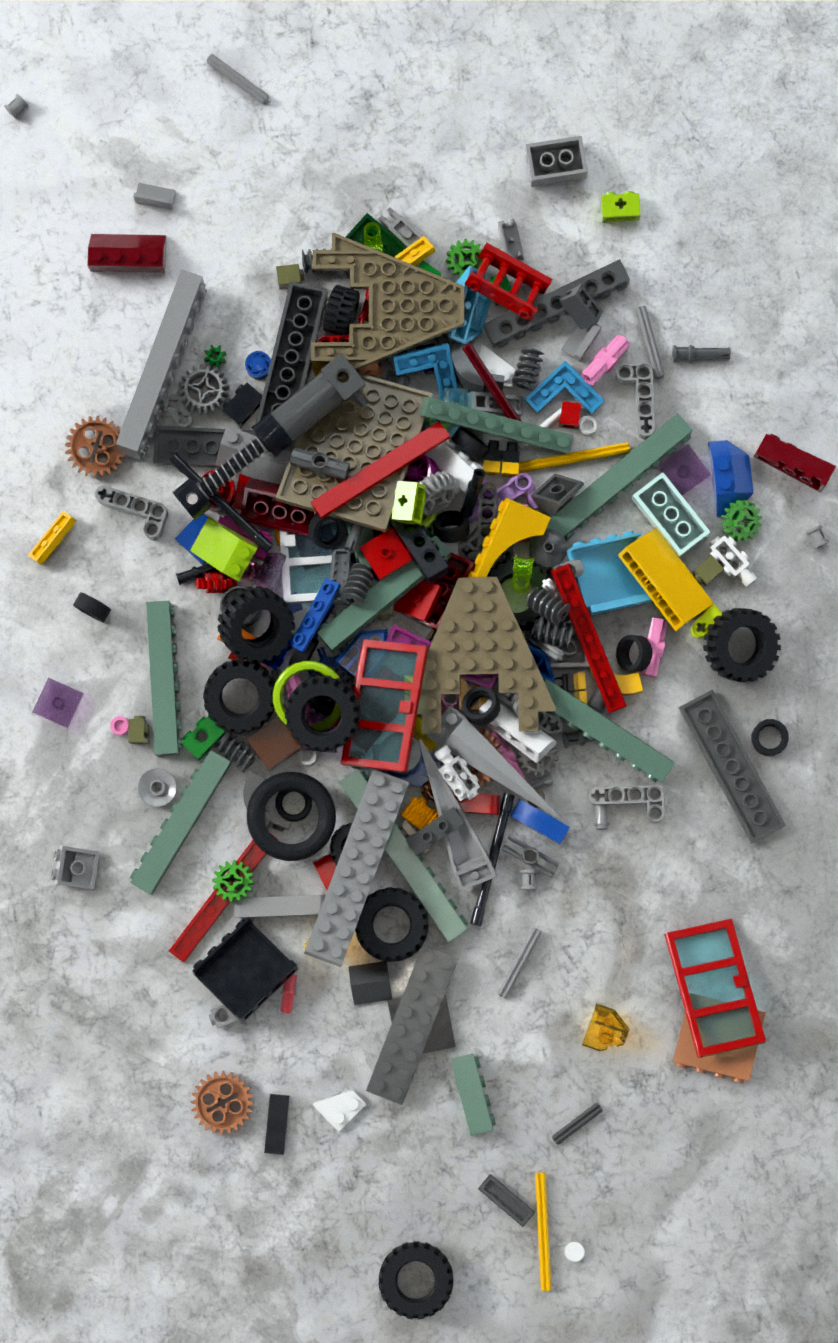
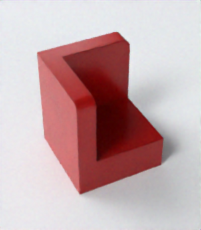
[559,401,582,430]

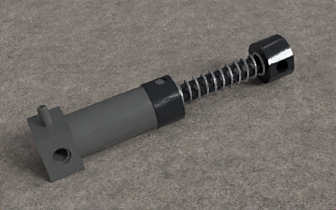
[172,353,367,521]

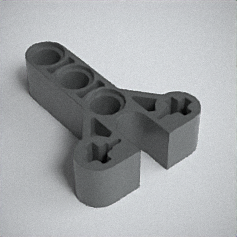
[458,483,513,561]

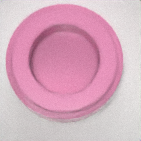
[110,716,129,736]

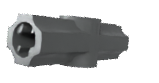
[290,448,350,480]
[501,834,560,878]

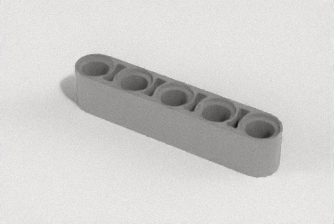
[234,895,326,918]

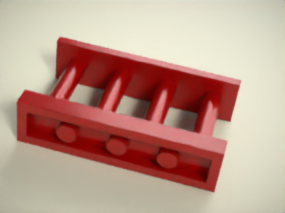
[464,242,553,321]

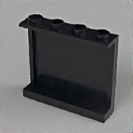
[192,917,298,1023]

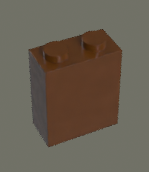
[247,717,306,771]

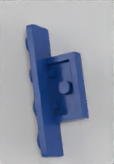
[290,578,341,653]

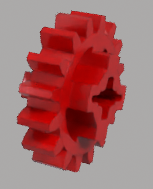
[195,572,237,593]

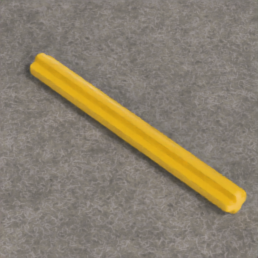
[519,442,630,473]
[535,1172,552,1291]

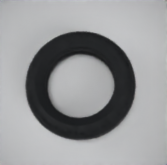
[247,772,336,861]

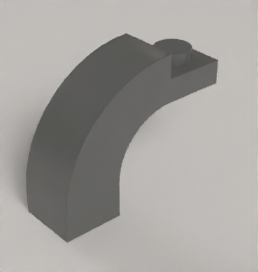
[451,341,505,392]
[243,771,291,832]

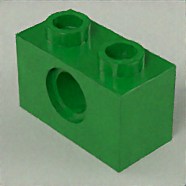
[182,716,226,761]

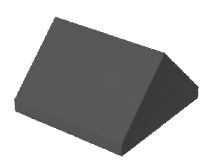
[531,474,584,517]
[348,961,392,1005]

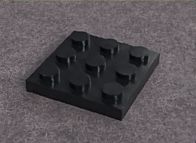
[387,994,456,1054]

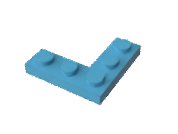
[392,343,460,402]
[524,361,605,415]

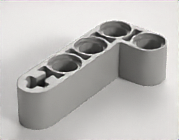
[616,363,655,440]
[95,486,168,540]
[588,785,665,823]

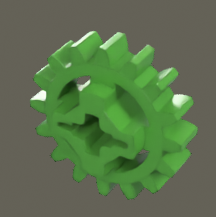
[445,239,483,279]
[721,500,762,542]
[212,860,255,903]

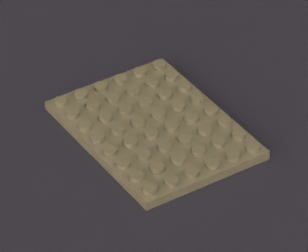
[275,363,434,533]

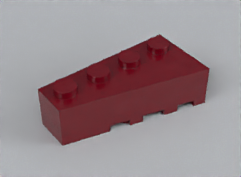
[754,434,836,493]

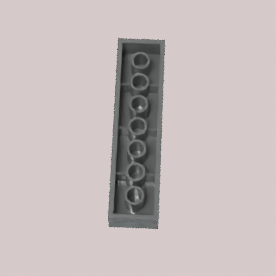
[256,281,328,424]

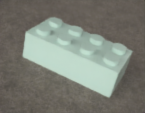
[632,472,710,558]

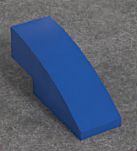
[510,799,570,845]

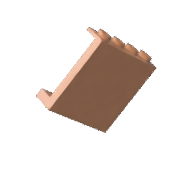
[672,993,766,1084]

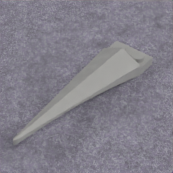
[427,705,559,818]
[419,739,497,891]

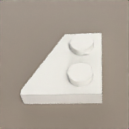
[479,345,515,389]
[313,1090,366,1132]

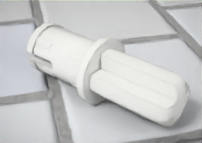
[542,578,563,601]

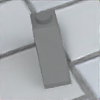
[462,391,523,416]

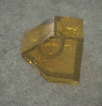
[582,1003,630,1051]

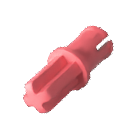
[281,975,297,1013]

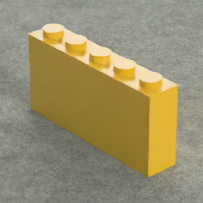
[618,528,714,631]

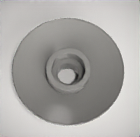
[138,768,177,807]

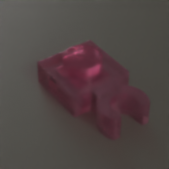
[241,561,264,581]

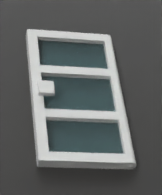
[280,520,351,604]

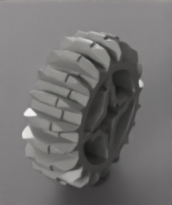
[178,364,230,415]
[418,471,459,517]

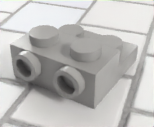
[51,846,100,890]

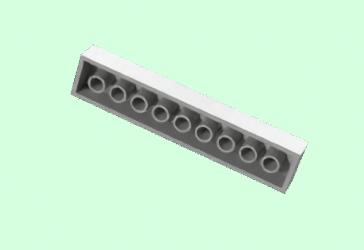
[116,269,207,461]
[304,769,409,967]

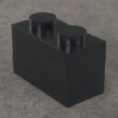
[222,383,263,429]

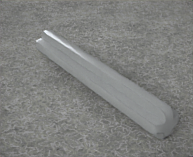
[206,54,269,104]
[636,306,665,379]
[498,928,542,999]

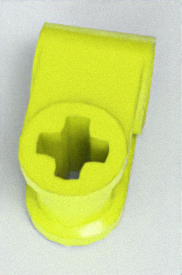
[690,604,722,638]

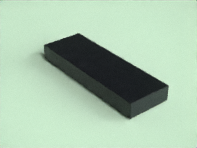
[264,1094,290,1155]

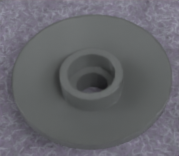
[529,529,568,568]

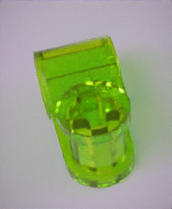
[364,222,383,253]
[512,555,534,594]

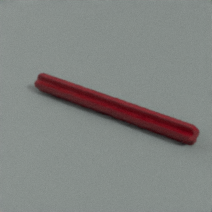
[462,343,521,421]

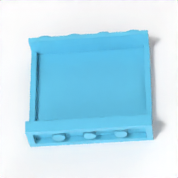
[567,531,653,616]

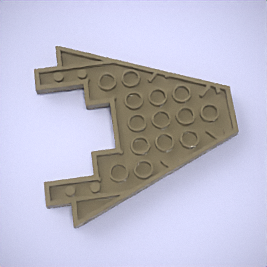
[311,233,465,378]
[404,577,557,734]

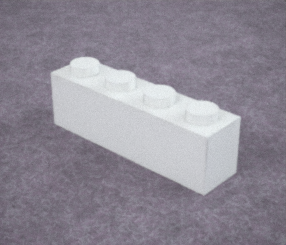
[424,426,487,492]

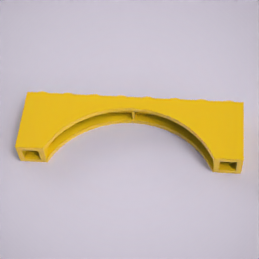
[468,498,551,578]

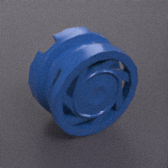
[245,351,271,380]

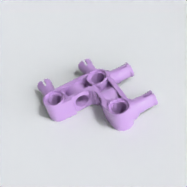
[468,473,540,524]

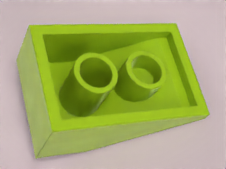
[190,517,258,581]

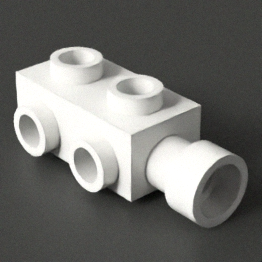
[709,535,758,588]
[434,745,480,801]

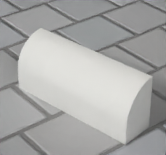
[478,698,557,763]

